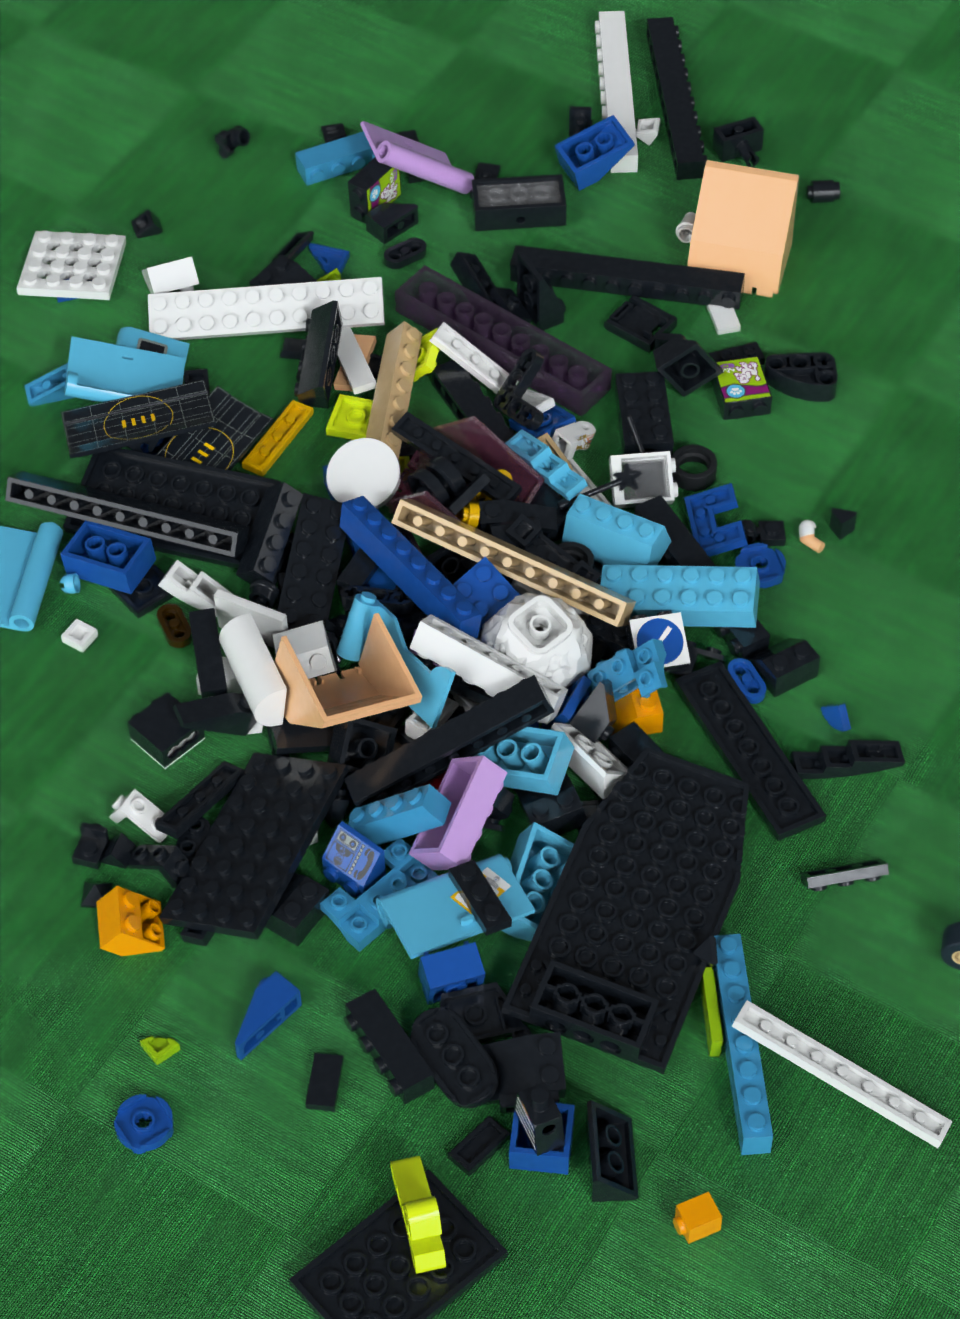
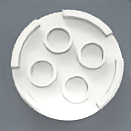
[326,438,401,509]

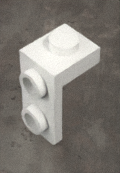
[109,789,167,843]

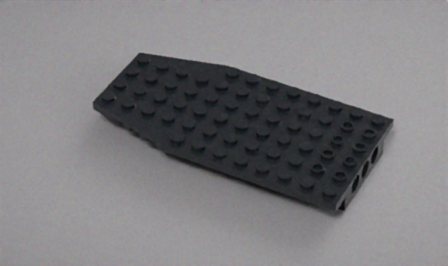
[501,747,749,1074]

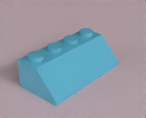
[561,493,672,565]

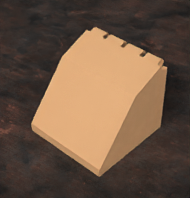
[687,160,799,298]
[274,613,422,728]

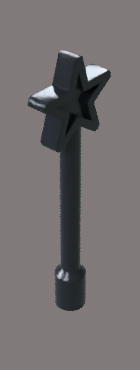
[557,463,642,511]

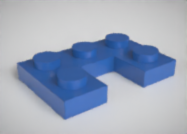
[684,483,748,557]

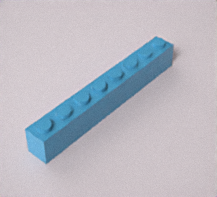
[713,934,773,1155]

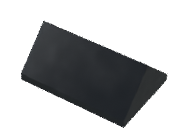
[586,1100,639,1202]

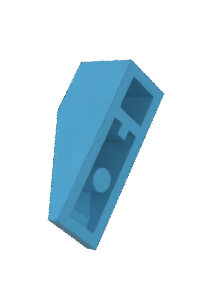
[24,363,75,407]

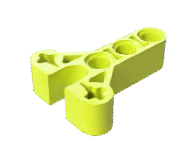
[390,1155,446,1274]

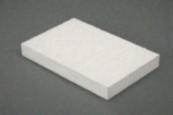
[214,589,288,648]

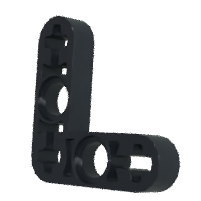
[494,348,544,431]
[341,585,416,615]

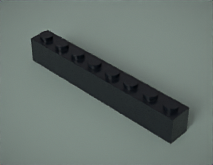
[634,495,770,659]
[344,675,555,807]

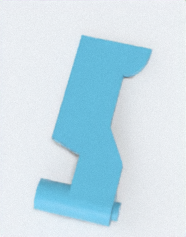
[336,592,456,728]

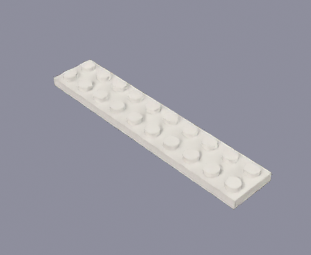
[148,277,385,340]

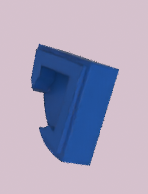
[820,703,851,731]

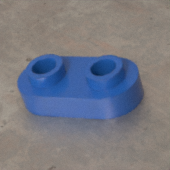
[727,658,766,704]

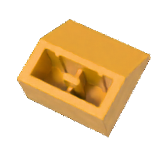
[96,886,165,956]

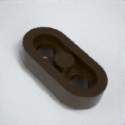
[157,604,192,648]

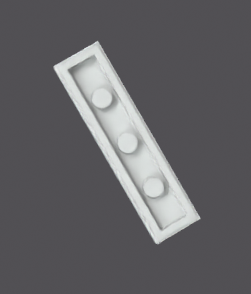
[430,322,519,394]

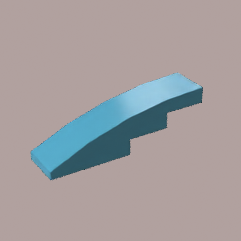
[503,429,588,501]

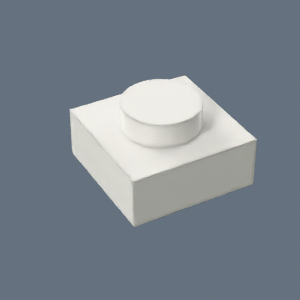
[61,619,98,653]

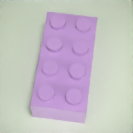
[409,756,508,870]

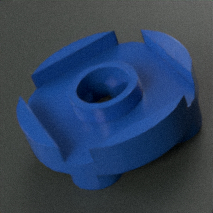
[734,543,786,588]
[114,1094,174,1154]

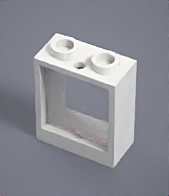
[609,451,678,508]

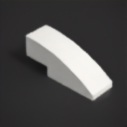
[158,560,234,617]

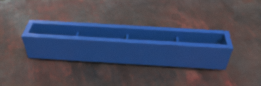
[339,496,482,639]

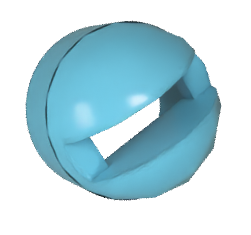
[60,573,81,594]

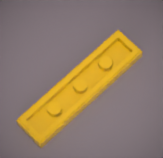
[242,400,314,477]

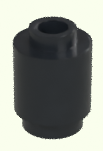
[806,179,840,203]

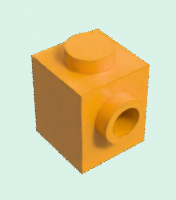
[673,1191,722,1244]

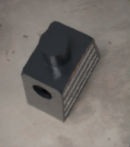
[514,1083,565,1156]

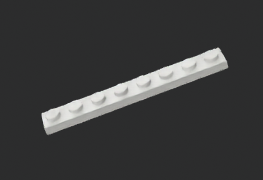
[732,1000,952,1148]

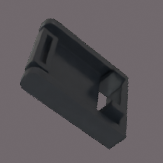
[604,295,677,353]

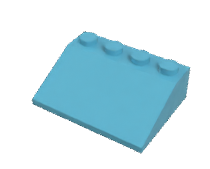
[501,822,574,941]

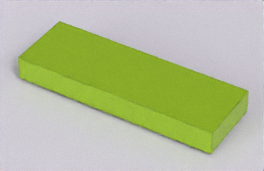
[700,967,723,1057]

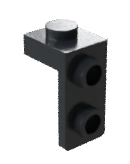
[127,844,190,888]

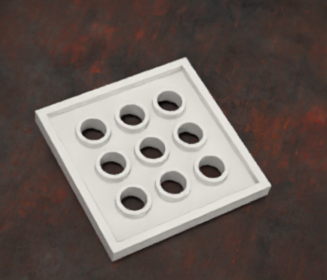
[17,230,126,300]

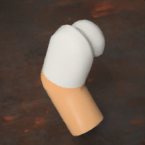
[799,520,825,553]

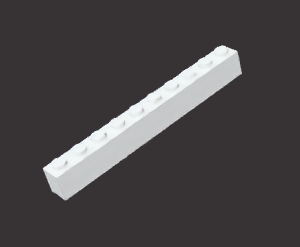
[595,11,638,173]

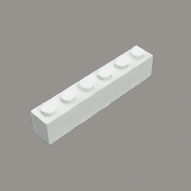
[409,614,568,724]

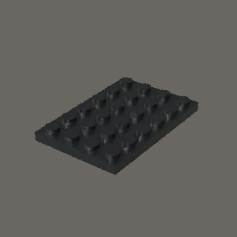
[289,1169,508,1319]

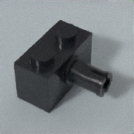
[713,116,764,167]
[584,615,629,669]

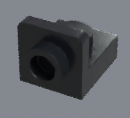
[72,822,110,869]

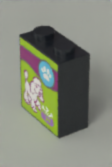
[348,157,401,224]
[711,356,772,420]

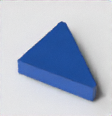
[308,243,350,274]

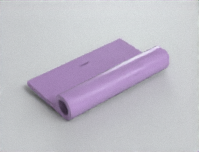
[360,121,474,194]

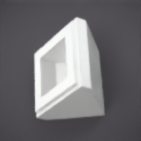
[636,118,660,146]

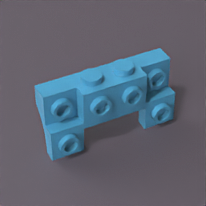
[576,639,668,711]
[320,839,439,952]

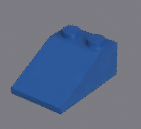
[554,115,635,191]

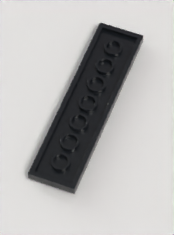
[674,661,826,841]

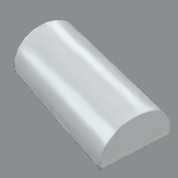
[219,613,287,726]

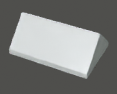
[551,723,628,800]

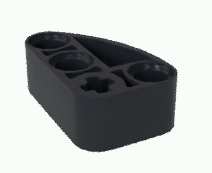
[764,352,838,402]

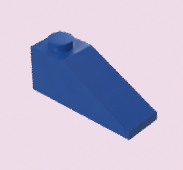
[235,971,302,1060]

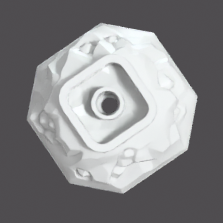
[481,592,593,688]

